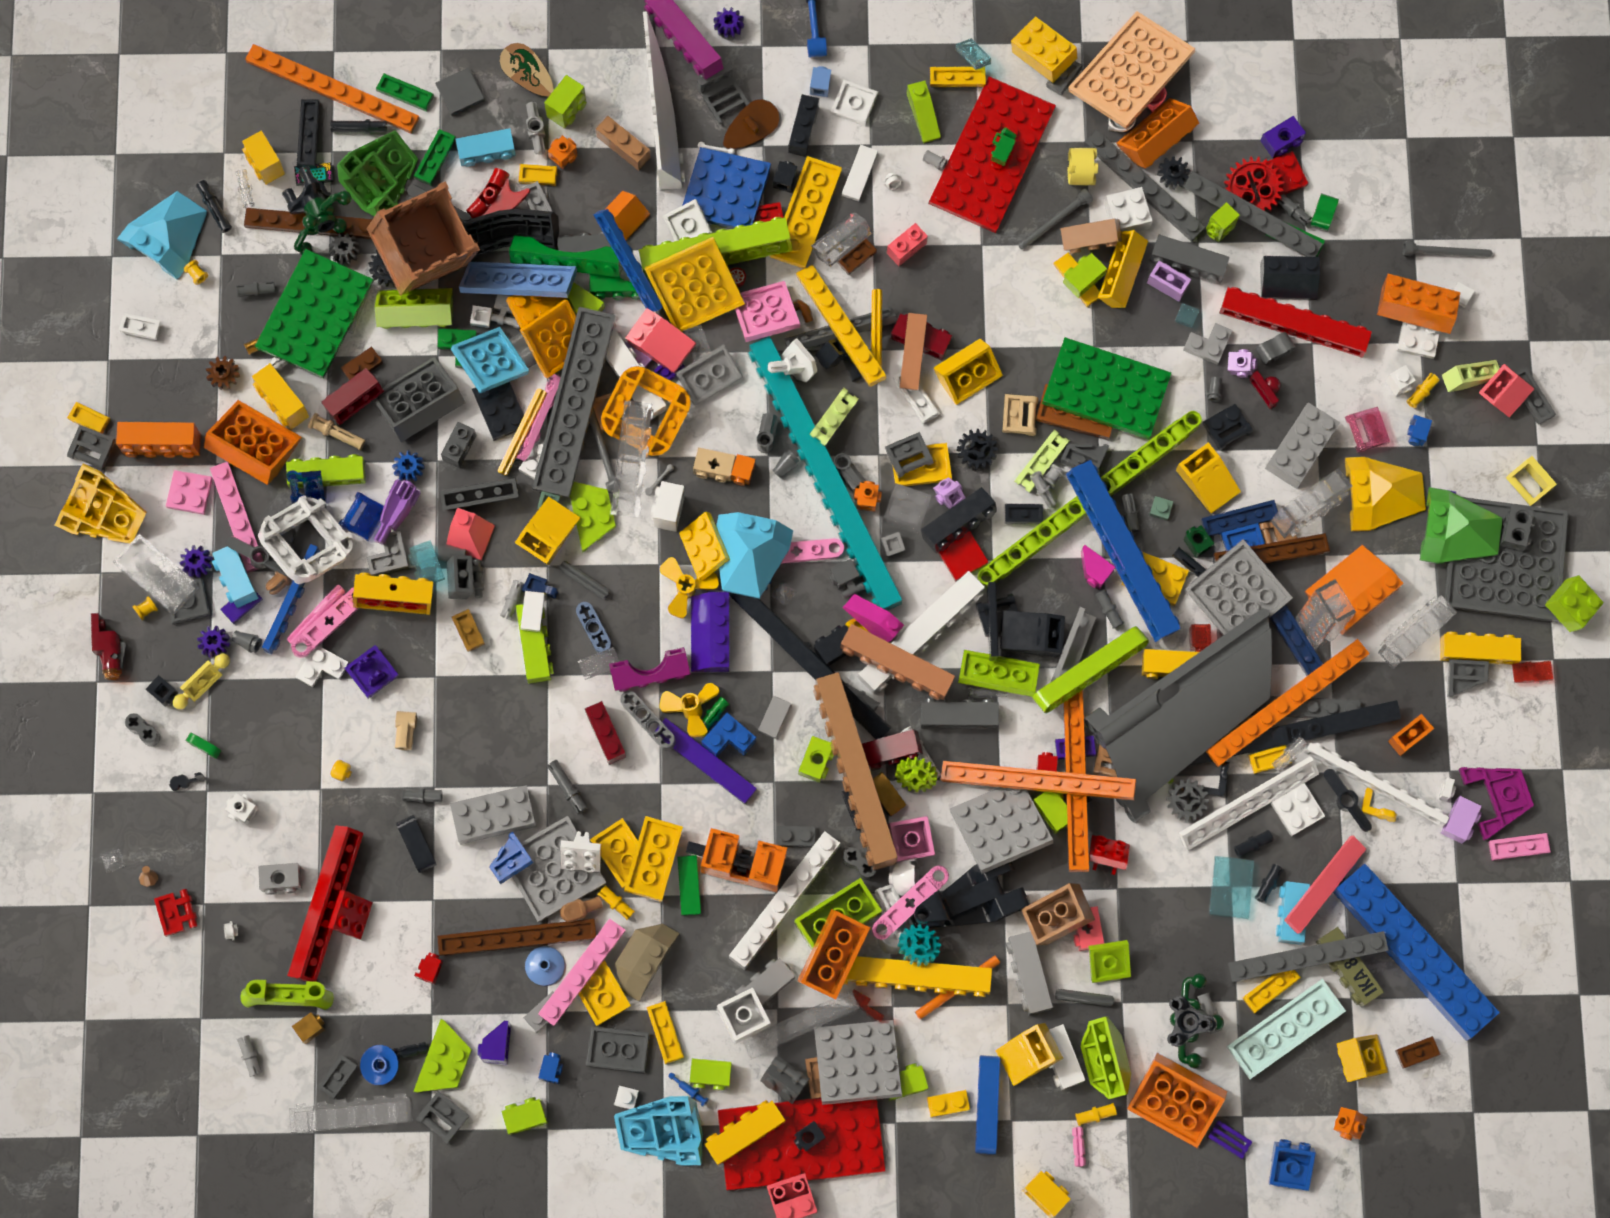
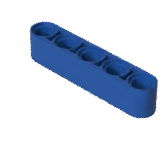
[975,1055,1000,1155]

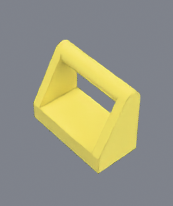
[1506,456,1557,506]

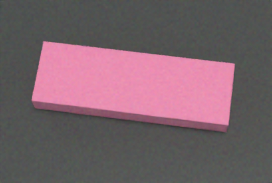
[1488,833,1551,861]

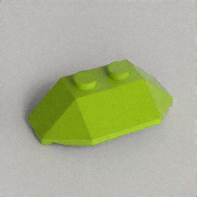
[1080,1016,1132,1099]

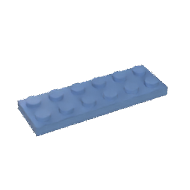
[459,262,577,298]

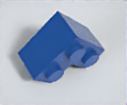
[701,713,756,757]

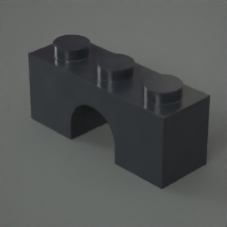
[788,94,820,157]

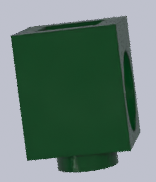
[1183,525,1214,558]

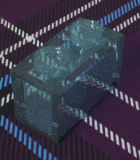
[407,540,445,584]

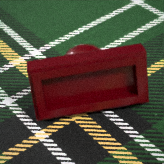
[1249,370,1281,409]

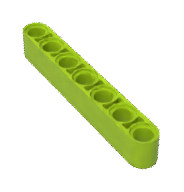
[1033,626,1149,713]

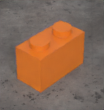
[1388,714,1434,756]

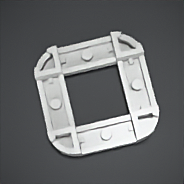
[258,495,353,584]

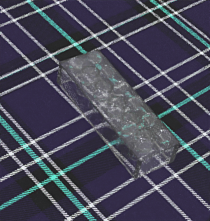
[1296,579,1356,650]

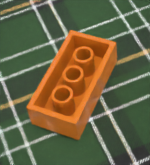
[1377,274,1461,334]
[116,422,201,458]
[797,909,870,1000]

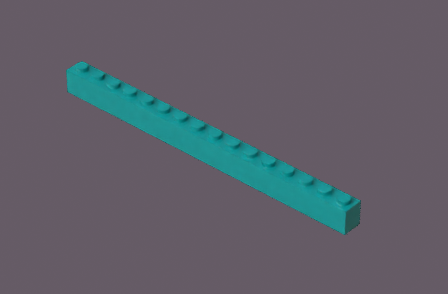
[748,336,902,611]

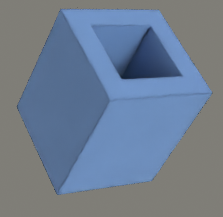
[810,66,831,97]

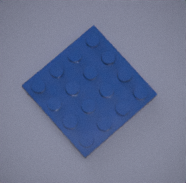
[682,147,772,229]

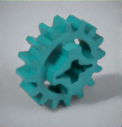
[897,924,941,967]

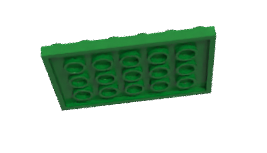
[255,249,374,379]
[1042,337,1172,440]

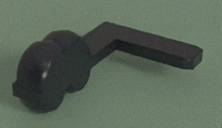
[1202,762,1230,797]
[169,772,206,791]

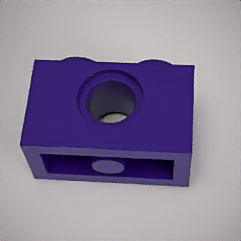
[1260,116,1306,158]

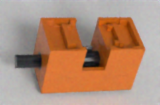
[686,828,787,893]

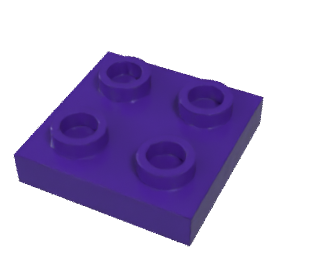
[344,645,399,699]

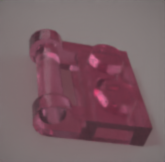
[1345,407,1390,453]

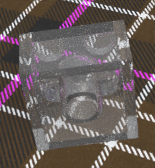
[883,483,932,536]

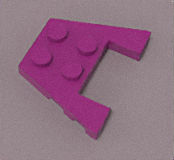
[1459,767,1534,840]

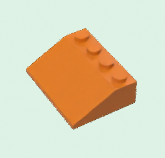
[204,400,302,485]
[1305,545,1403,635]
[1127,1053,1228,1148]

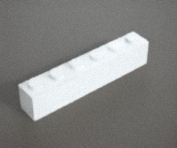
[606,324,668,422]

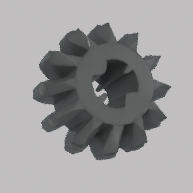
[329,233,361,265]

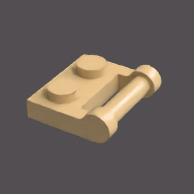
[1002,394,1038,436]

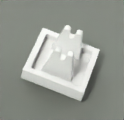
[560,831,601,872]

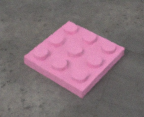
[735,281,800,342]

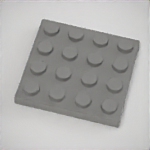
[1184,539,1293,635]
[950,787,1053,874]
[513,816,607,923]
[814,1020,902,1105]

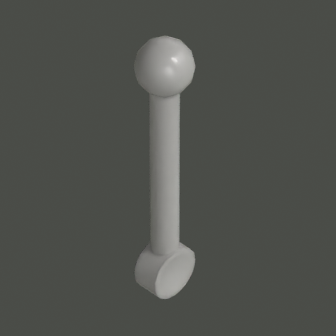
[645,464,674,496]

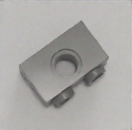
[258,863,302,895]

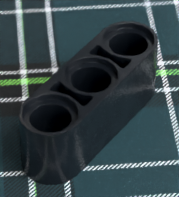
[396,815,437,873]

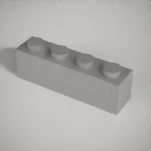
[1006,931,1053,1016]
[723,958,795,1006]

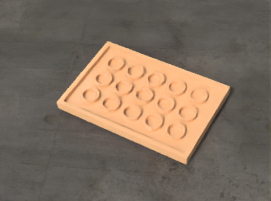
[1068,11,1195,129]

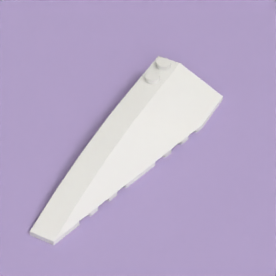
[643,12,685,190]

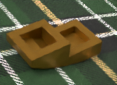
[873,772,906,816]

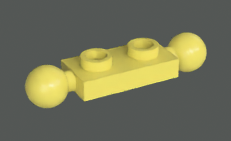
[172,653,230,709]

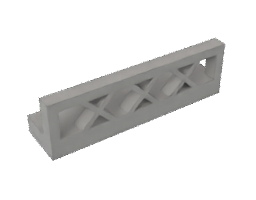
[1051,607,1096,682]

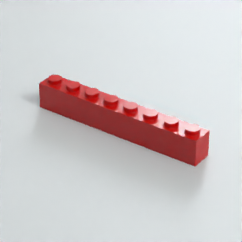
[1219,287,1372,358]
[287,826,364,982]

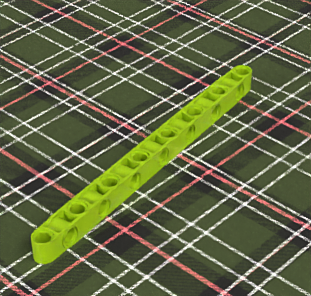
[977,411,1202,589]

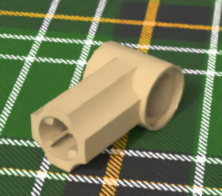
[395,711,417,751]

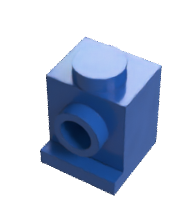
[1407,415,1432,447]
[538,1053,563,1084]

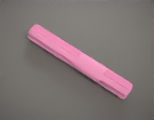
[287,585,345,645]

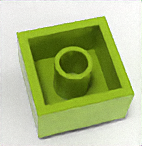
[544,75,587,129]
[1545,575,1604,632]

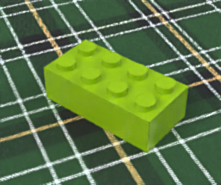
[794,878,882,950]

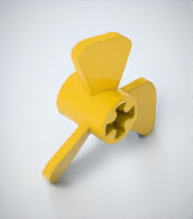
[660,557,719,619]
[659,683,720,737]

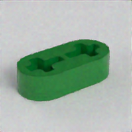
[185,732,222,759]

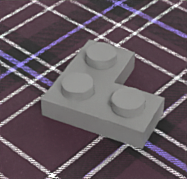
[1183,323,1232,365]
[367,530,409,576]

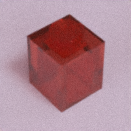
[1189,624,1211,652]

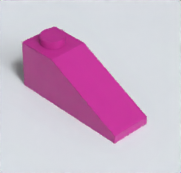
[842,594,904,642]

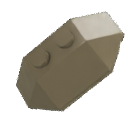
[615,924,680,1001]

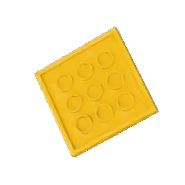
[645,237,745,332]

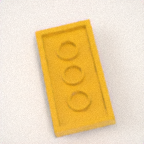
[624,816,683,902]

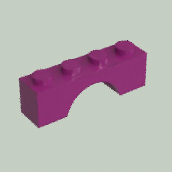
[609,647,690,692]

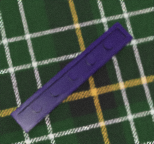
[654,718,757,804]

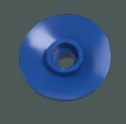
[360,1045,399,1085]

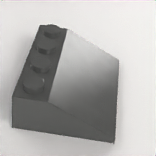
[373,357,465,442]

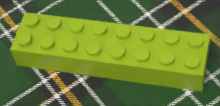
[638,217,793,282]

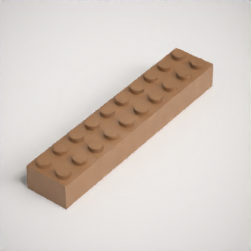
[813,672,898,870]

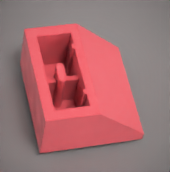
[1479,364,1534,418]
[767,1173,817,1218]

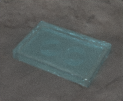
[1209,856,1254,919]

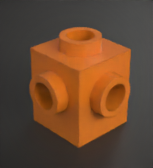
[548,135,577,169]
[854,481,882,512]
[1333,1107,1368,1141]

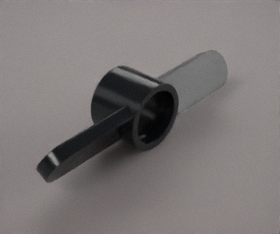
[1324,769,1372,832]

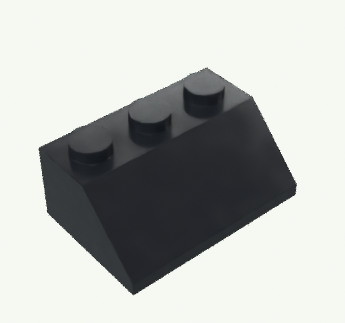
[1260,256,1320,300]

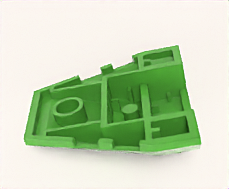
[337,130,418,216]
[1419,487,1502,564]

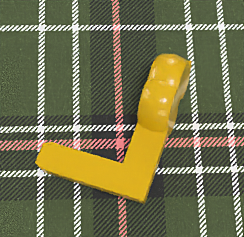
[1361,788,1397,822]

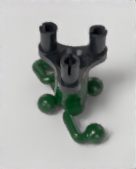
[282,166,352,255]
[1167,973,1224,1069]

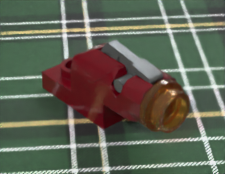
[91,613,126,680]

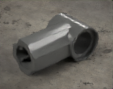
[757,413,779,453]
[834,453,866,491]

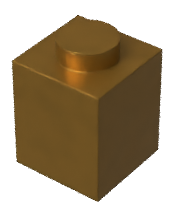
[292,1012,325,1044]

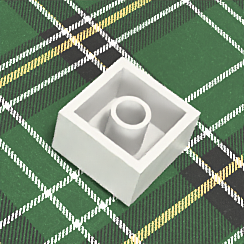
[1104,187,1152,232]
[650,481,685,532]
[717,988,771,1044]

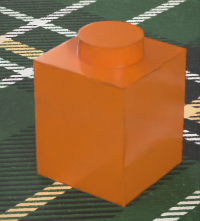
[731,454,756,486]

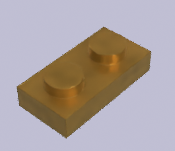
[451,609,485,652]

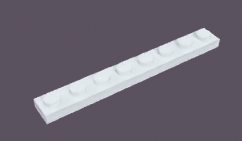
[1304,742,1449,827]
[1179,756,1319,850]

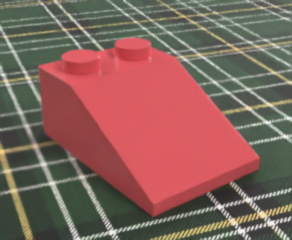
[625,308,696,374]

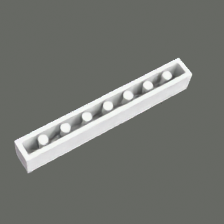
[858,571,985,694]
[729,831,840,970]

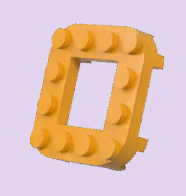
[601,366,690,456]

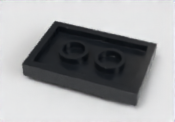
[472,382,524,441]

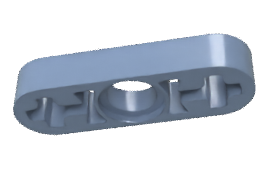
[576,602,611,654]

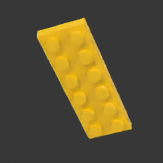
[770,156,842,269]

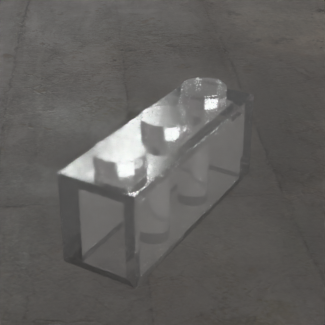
[811,212,872,267]

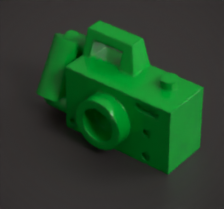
[991,127,1016,166]

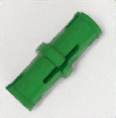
[702,697,730,730]

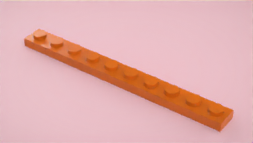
[245,44,419,134]
[1206,639,1370,767]
[1063,690,1089,872]
[940,761,1137,800]

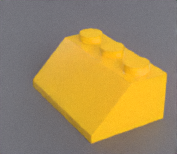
[934,339,1003,405]

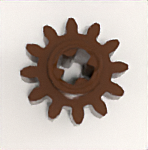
[206,356,240,390]

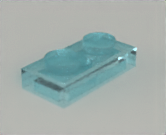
[956,38,991,70]

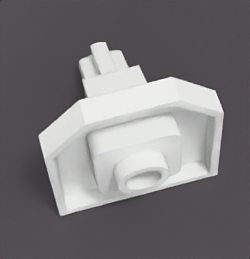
[768,338,817,382]

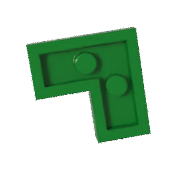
[437,329,477,368]

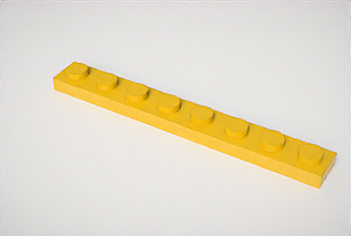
[796,265,886,387]

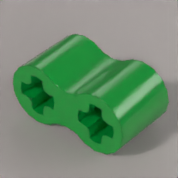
[1310,193,1339,231]

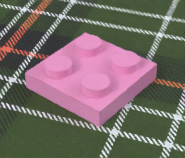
[166,470,213,514]

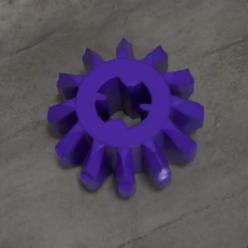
[713,7,744,39]
[179,545,213,578]
[197,626,231,659]

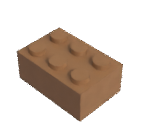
[1021,883,1095,945]

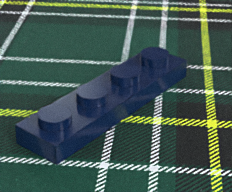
[1201,500,1280,537]
[1270,605,1323,676]

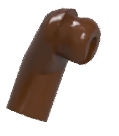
[792,299,814,323]

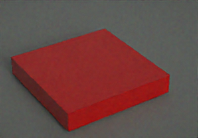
[938,531,989,582]

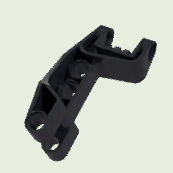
[912,861,1030,929]

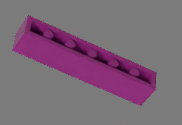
[644,0,724,80]

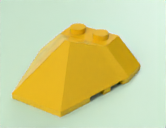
[1345,457,1426,532]
[55,463,147,544]

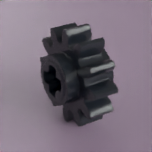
[1157,156,1191,190]

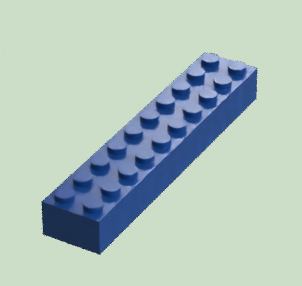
[1333,864,1500,1041]

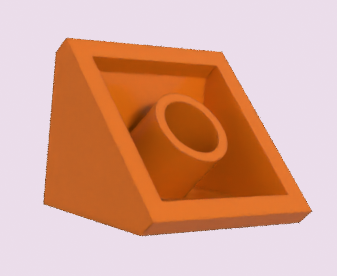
[606,191,650,240]

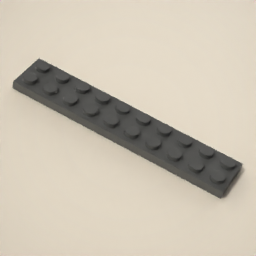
[532,307,616,498]

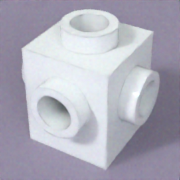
[225,793,258,825]

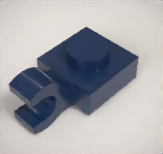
[522,573,558,599]

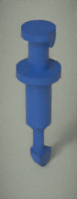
[668,1073,709,1107]

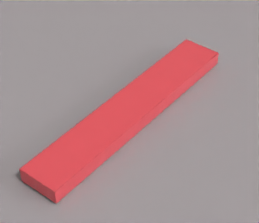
[1284,835,1366,934]

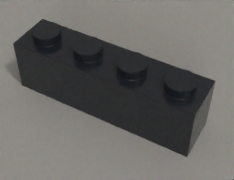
[921,487,997,554]

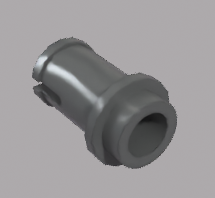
[1207,377,1222,402]

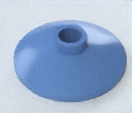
[525,946,565,986]

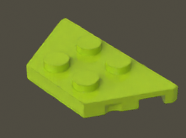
[570,482,616,552]
[414,1019,472,1093]

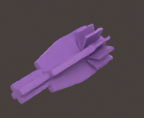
[374,479,421,545]

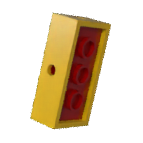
[353,573,433,615]

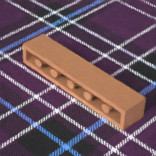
[840,624,955,700]

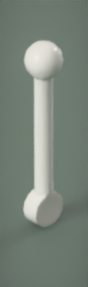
[698,142,736,155]

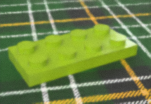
[958,650,1040,697]

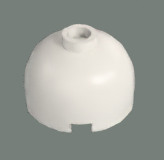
[889,859,919,896]

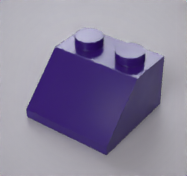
[477,1020,512,1065]

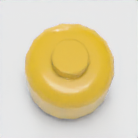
[330,760,352,782]

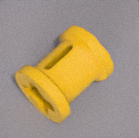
[184,260,208,285]
[132,596,158,621]

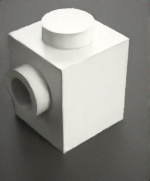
[1386,365,1416,396]

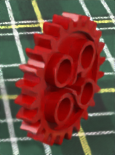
[1224,157,1284,212]

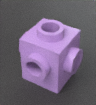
[1228,349,1258,378]
[933,477,965,509]

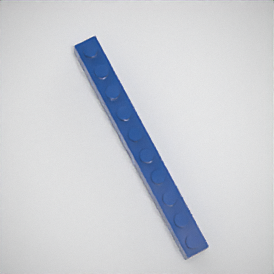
[1066,460,1181,642]

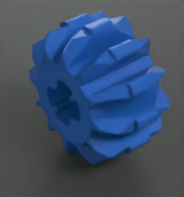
[392,450,425,482]

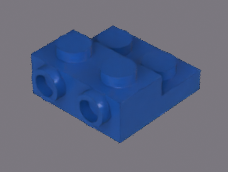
[1269,1139,1316,1191]

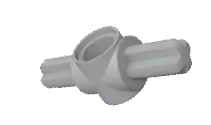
[526,102,545,155]

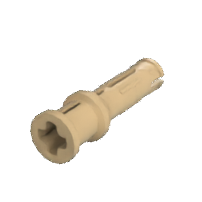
[308,413,365,450]

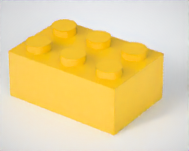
[1011,16,1078,83]
[252,363,309,430]

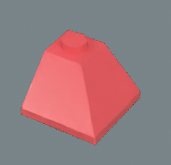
[446,508,495,561]

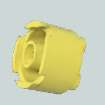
[1067,148,1098,185]

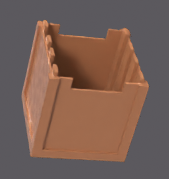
[367,181,480,296]

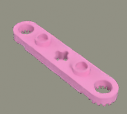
[516,374,561,461]
[781,538,844,564]
[291,587,359,658]
[872,865,949,940]

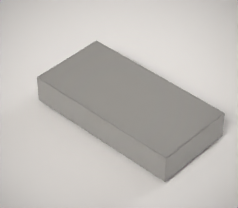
[758,696,791,739]

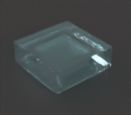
[1175,303,1199,328]

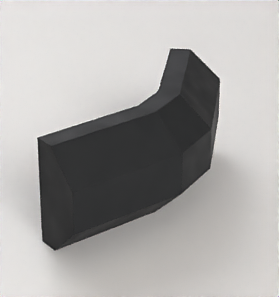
[462,209,560,257]

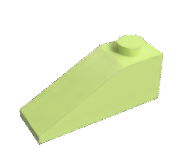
[1442,360,1500,392]

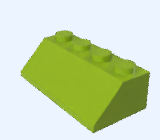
[374,288,453,329]

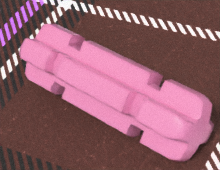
[1072,1127,1086,1167]

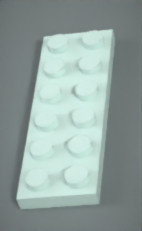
[1226,979,1346,1079]

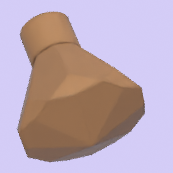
[139,866,158,887]

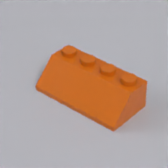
[1116,98,1199,169]

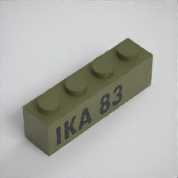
[1316,927,1384,1007]

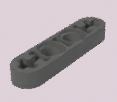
[620,691,676,751]

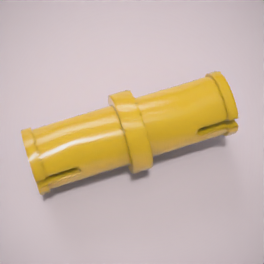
[1406,373,1440,409]
[597,885,635,920]
[1075,1103,1117,1126]

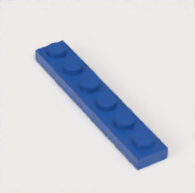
[593,209,663,312]
[262,544,320,654]

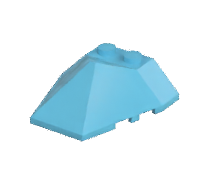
[117,191,207,280]
[716,512,793,599]
[614,1096,703,1165]

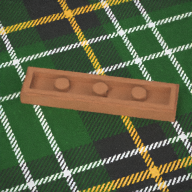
[899,313,927,390]

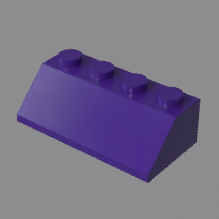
[691,592,729,672]

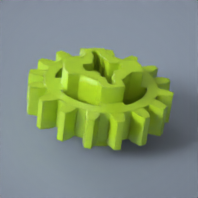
[895,757,938,793]

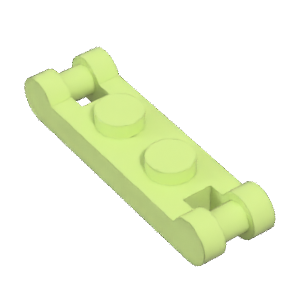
[809,388,859,446]
[1014,430,1070,493]

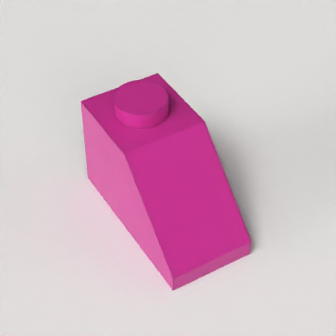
[1081,545,1115,589]

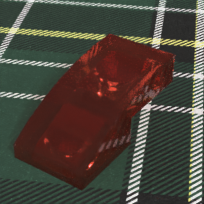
[1512,661,1553,683]
[851,989,884,1023]

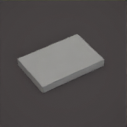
[675,345,743,406]

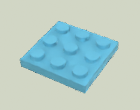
[451,327,529,393]

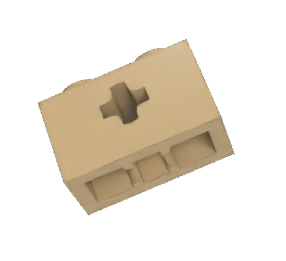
[693,447,735,483]

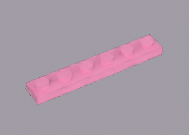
[210,462,264,573]
[538,919,626,1026]

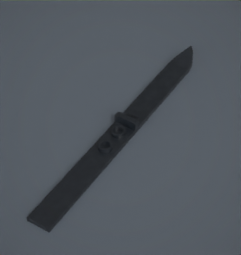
[729,592,891,739]
[1189,700,1401,765]

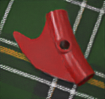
[466,168,530,218]

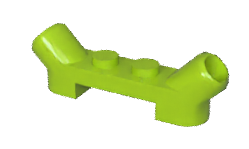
[240,980,334,1010]

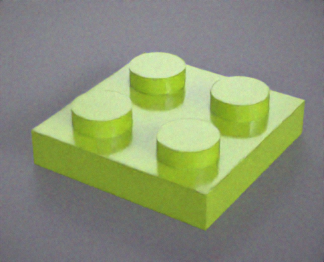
[1088,940,1131,983]

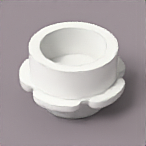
[884,173,901,190]
[224,921,238,941]

